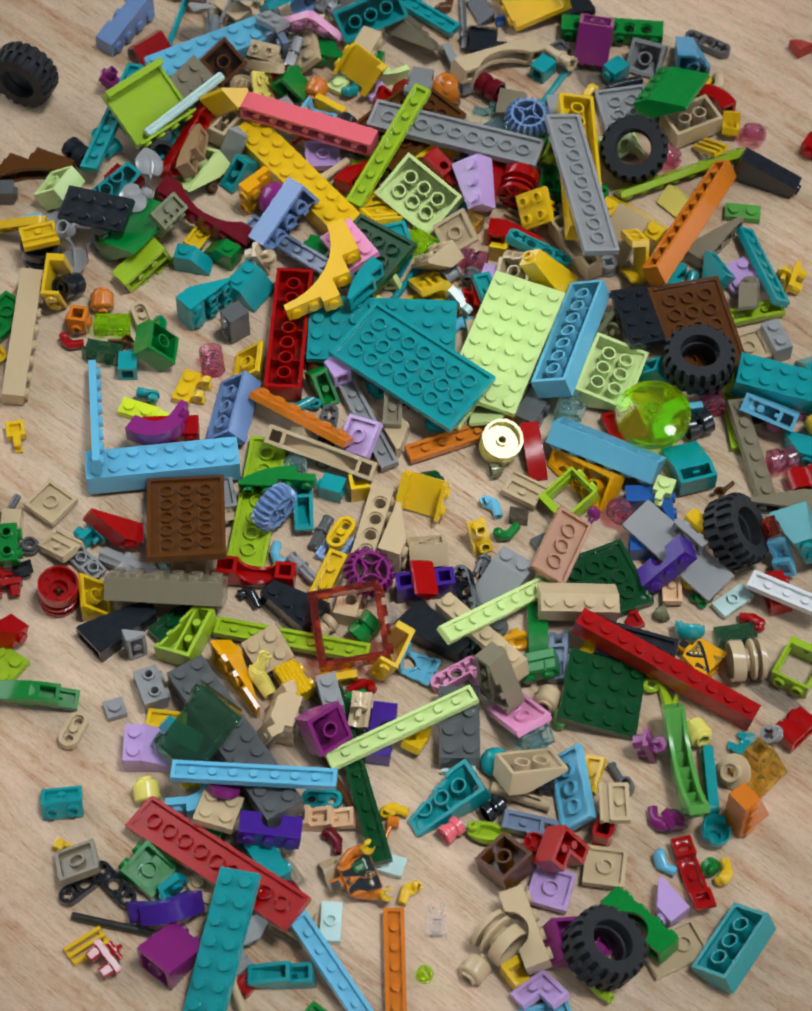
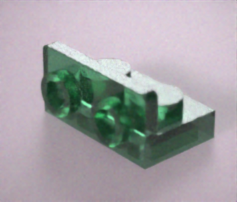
[81,338,124,366]
[713,622,758,651]

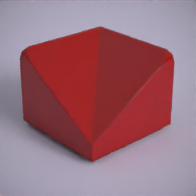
[788,39,812,59]

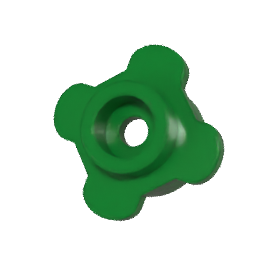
[690,591,714,608]

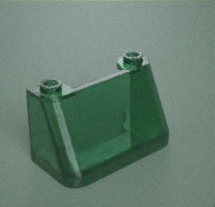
[152,681,242,763]

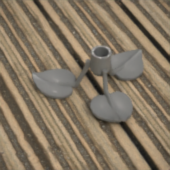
[188,0,261,32]
[119,148,190,212]
[42,211,109,273]

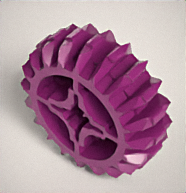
[342,547,395,599]

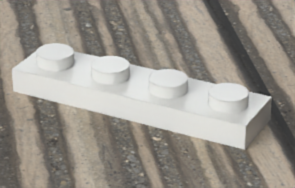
[746,569,812,616]

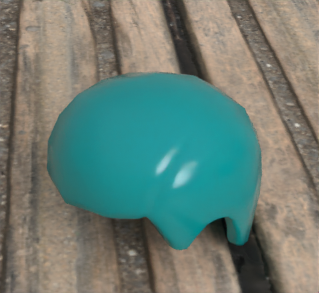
[675,621,705,642]
[480,747,506,778]
[700,813,731,847]

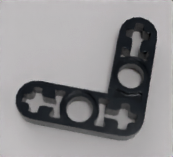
[59,860,137,911]

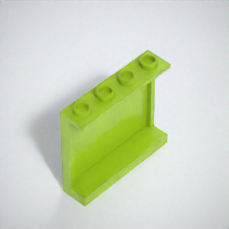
[101,57,196,149]

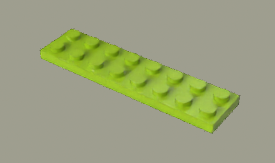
[227,435,287,567]

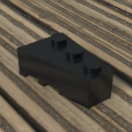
[260,580,330,632]

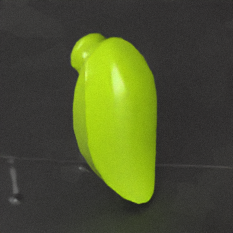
[466,821,512,845]

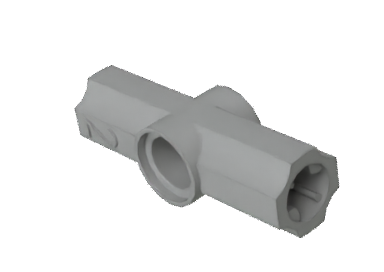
[98,546,157,572]

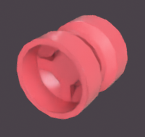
[437,816,466,845]

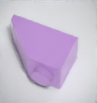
[655,877,690,928]

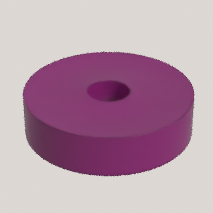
[207,784,241,799]

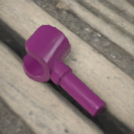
[587,506,600,524]

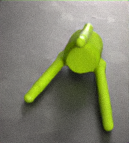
[540,139,558,168]

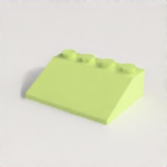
[375,152,465,238]
[570,332,649,412]

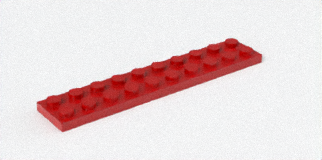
[125,796,312,933]

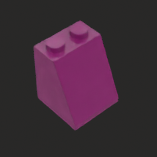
[574,13,615,69]
[137,922,201,991]

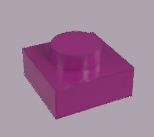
[661,808,687,831]

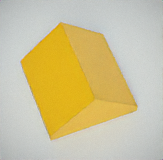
[199,88,248,117]
[233,340,264,381]
[78,573,113,622]

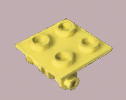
[251,71,275,99]

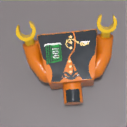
[329,839,394,901]

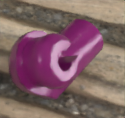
[647,806,669,832]

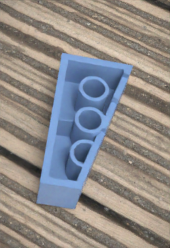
[96,0,155,57]
[248,177,320,250]

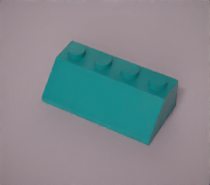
[333,0,409,44]
[691,902,776,994]

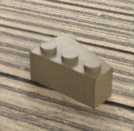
[475,641,525,714]

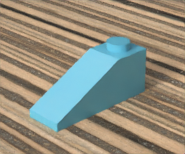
[740,392,800,432]

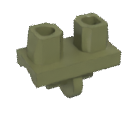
[595,308,622,337]

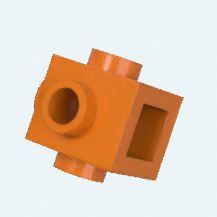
[65,304,93,335]

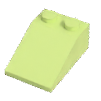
[173,147,231,192]

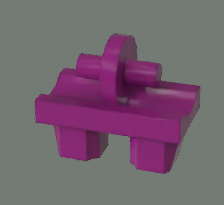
[98,66,120,92]
[632,728,668,764]

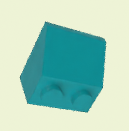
[230,260,275,313]

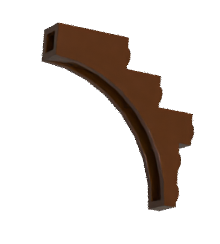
[0,147,76,183]

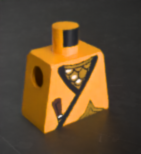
[677,638,728,677]

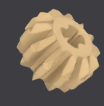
[230,74,253,92]

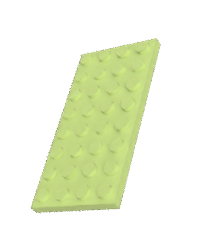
[460,270,565,417]

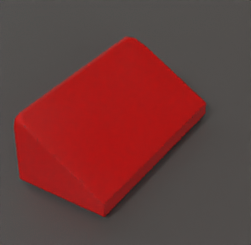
[409,560,439,600]

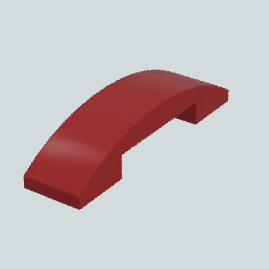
[670,835,717,912]

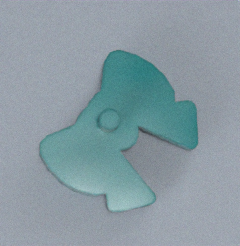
[728,732,759,757]

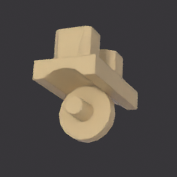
[244,241,277,275]
[348,691,373,729]

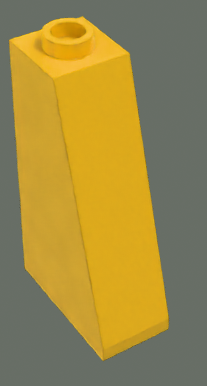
[519,249,578,294]

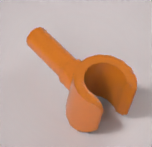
[385,816,400,839]

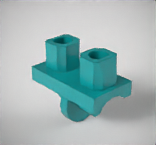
[73,523,107,549]

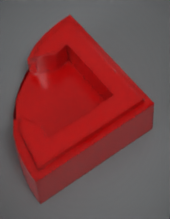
[625,609,645,629]
[236,971,255,999]

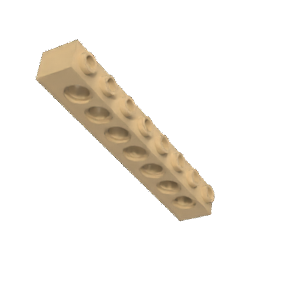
[333,484,396,626]

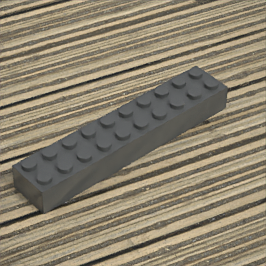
[167,654,305,828]

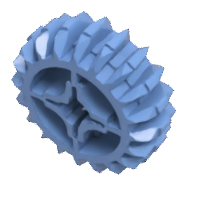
[504,96,551,138]
[251,482,297,532]

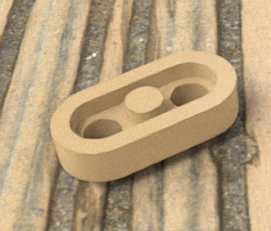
[131,301,154,327]
[58,711,89,749]

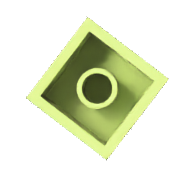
[33,165,85,211]

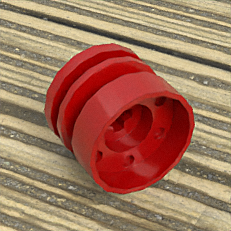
[497,163,540,210]
[37,565,80,617]

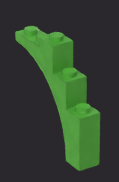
[661,703,710,817]

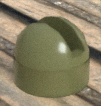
[489,463,504,478]
[654,605,670,622]

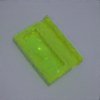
[408,225,440,257]

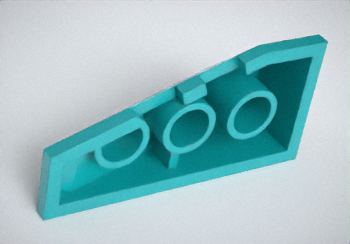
[408,758,492,837]

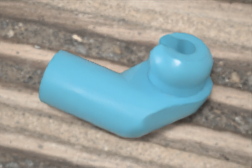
[480,495,503,520]
[270,541,286,564]
[653,848,678,877]

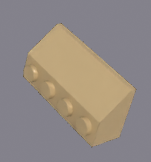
[537,582,620,622]

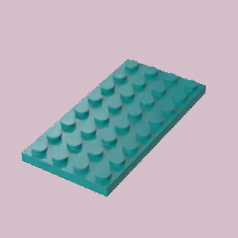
[306,296,457,363]
[330,301,496,433]

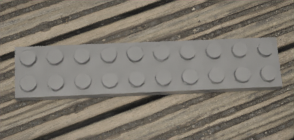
[366,99,545,169]
[544,114,620,256]

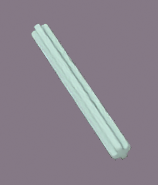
[144,72,225,137]

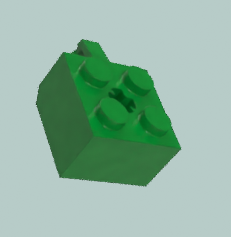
[133,316,179,372]

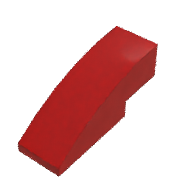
[519,421,548,481]

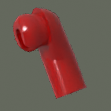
[59,332,85,350]
[346,678,377,694]

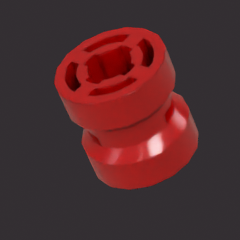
[523,832,543,858]

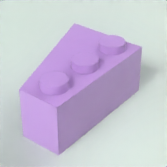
[451,153,495,213]

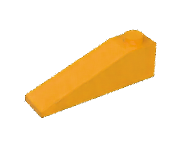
[547,448,625,511]
[210,640,260,718]

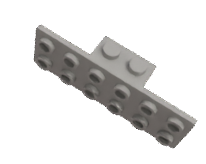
[622,500,734,602]

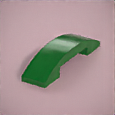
[527,601,549,653]

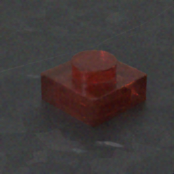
[760,515,781,539]

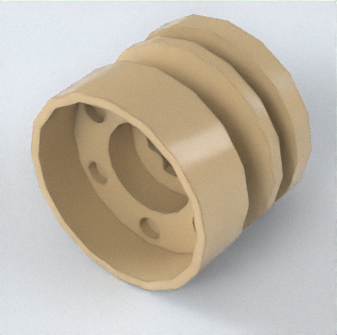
[725,637,768,682]
[471,909,528,967]

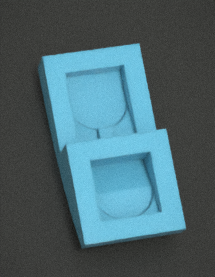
[767,536,797,577]

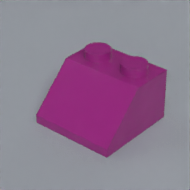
[295,701,353,757]

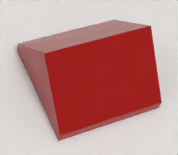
[128,30,171,67]

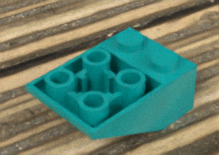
[176,277,233,332]
[661,441,718,496]

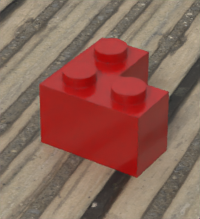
[533,825,590,873]

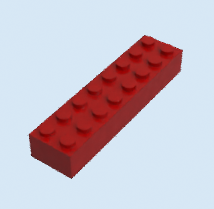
[264,268,314,401]

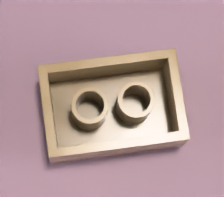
[659,94,723,149]

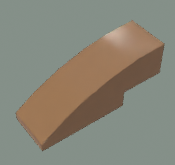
[176,124,209,179]

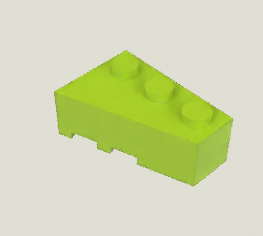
[112,237,174,293]
[153,605,217,666]

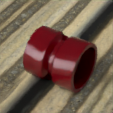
[473,72,506,103]

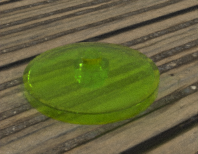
[615,381,691,449]

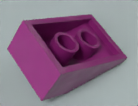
[542,916,614,968]

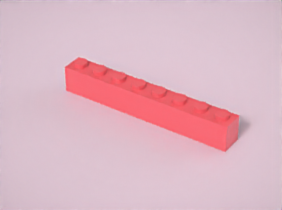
[240,91,378,157]

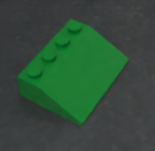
[633,66,710,119]
[95,198,162,261]

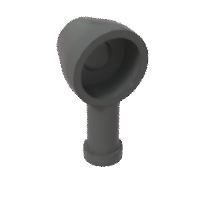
[606,762,635,797]

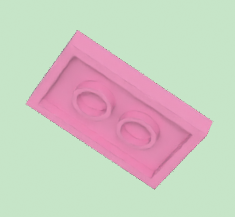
[320,218,380,273]
[486,692,552,738]

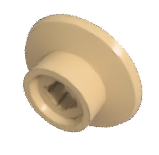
[717,753,751,790]

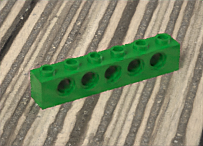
[560,14,664,46]

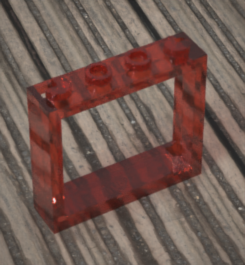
[307,580,394,673]

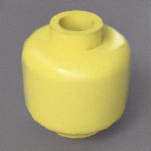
[687,717,712,747]
[132,776,161,805]

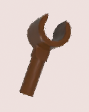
[108,334,135,349]
[714,481,735,498]

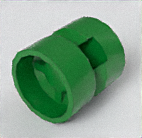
[347,609,384,643]

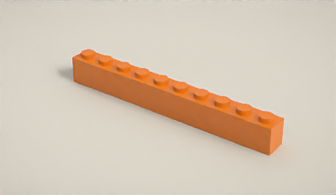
[642,159,737,286]

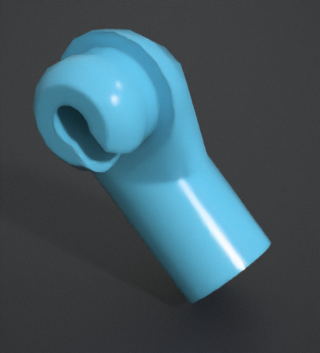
[456,316,474,333]

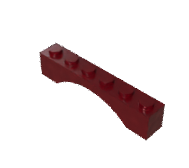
[153,175,254,255]

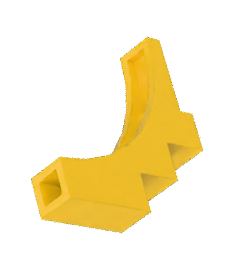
[284,217,361,321]

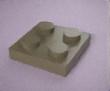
[54,838,101,886]

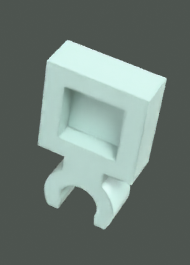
[444,286,473,316]

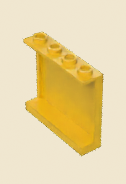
[497,0,572,32]

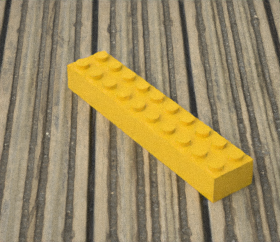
[555,93,602,241]
[238,120,360,235]

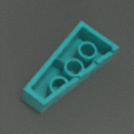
[91,161,142,196]

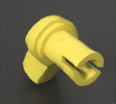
[248,650,276,699]

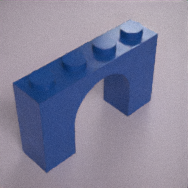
[624,485,677,560]

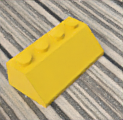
[605,196,669,252]

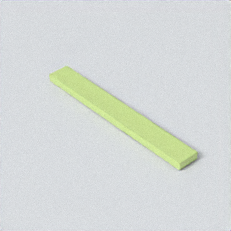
[437,576,552,645]
[324,684,479,769]

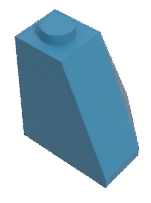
[674,36,710,75]

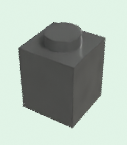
[0,180,18,205]

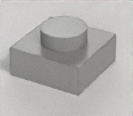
[103,696,128,722]

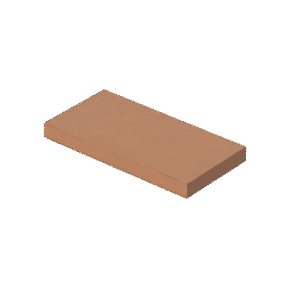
[529,505,592,583]

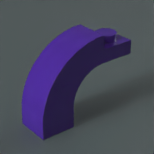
[126,890,205,926]

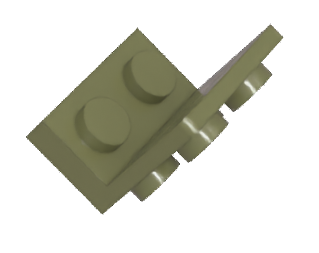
[148,191,188,239]

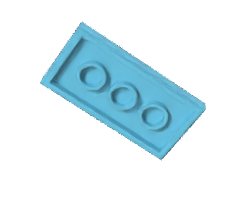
[554,743,597,831]

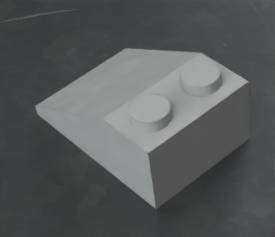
[476,545,535,605]

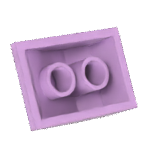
[122,724,183,772]

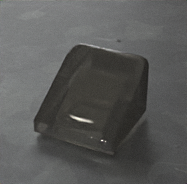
[508,506,529,526]

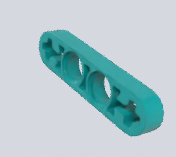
[505,229,572,269]
[701,745,719,816]

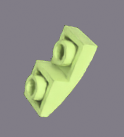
[379,64,410,86]

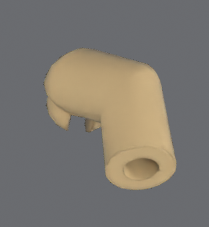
[712,72,724,88]

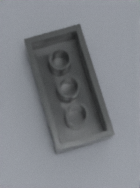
[438,686,480,769]

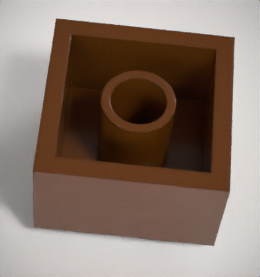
[198,37,247,86]
[474,831,537,891]

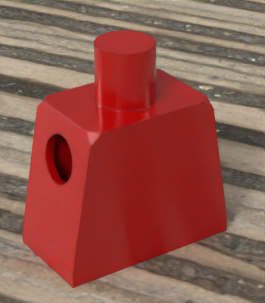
[422,146,458,188]

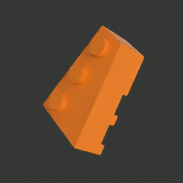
[724,782,769,838]

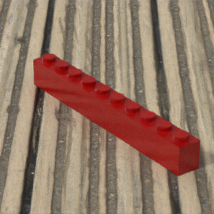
[571,607,761,731]

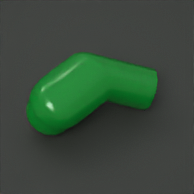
[493,522,521,541]

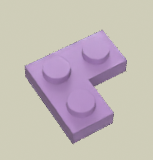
[510,970,571,1010]

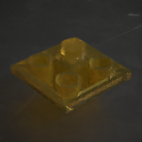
[730,736,787,799]

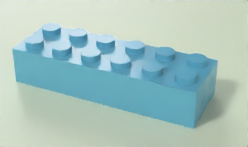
[546,416,667,485]

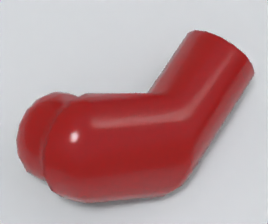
[739,612,766,631]

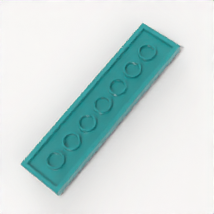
[183,866,262,1011]

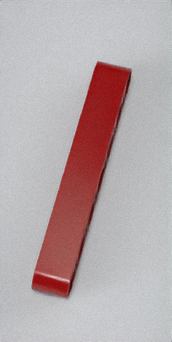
[160,88,217,180]

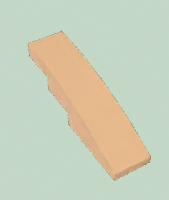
[297,804,356,831]

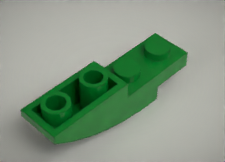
[238,466,317,494]
[0,680,80,711]

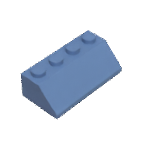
[205,371,261,446]

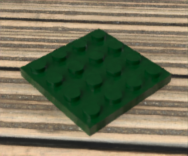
[324,213,417,297]
[566,539,654,617]
[557,648,646,741]

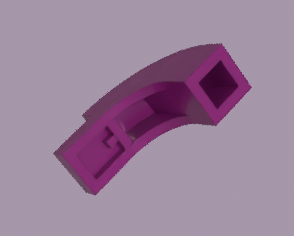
[125,399,189,445]

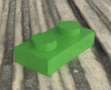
[724,202,761,224]

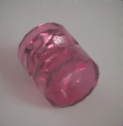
[458,246,489,272]
[198,343,225,378]
[700,389,727,417]
[766,445,799,474]

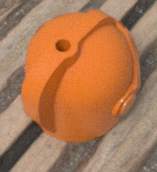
[432,72,461,105]

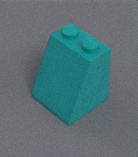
[769,501,812,565]

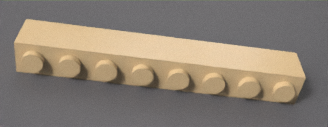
[1,267,43,406]

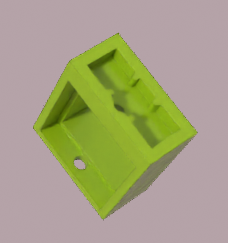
[538,466,600,517]
[769,636,812,698]

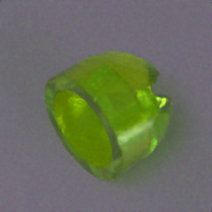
[416,965,433,984]

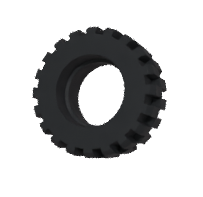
[0,41,59,107]
[600,114,668,184]
[662,324,736,396]
[703,492,769,570]
[562,904,647,991]

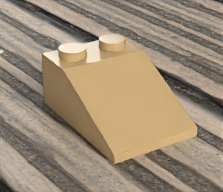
[378,501,409,573]
[492,747,568,796]

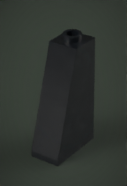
[733,147,802,199]
[393,599,472,663]
[76,602,158,663]

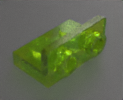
[93,313,132,336]

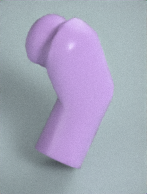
[367,81,385,103]

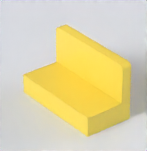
[657,185,690,217]

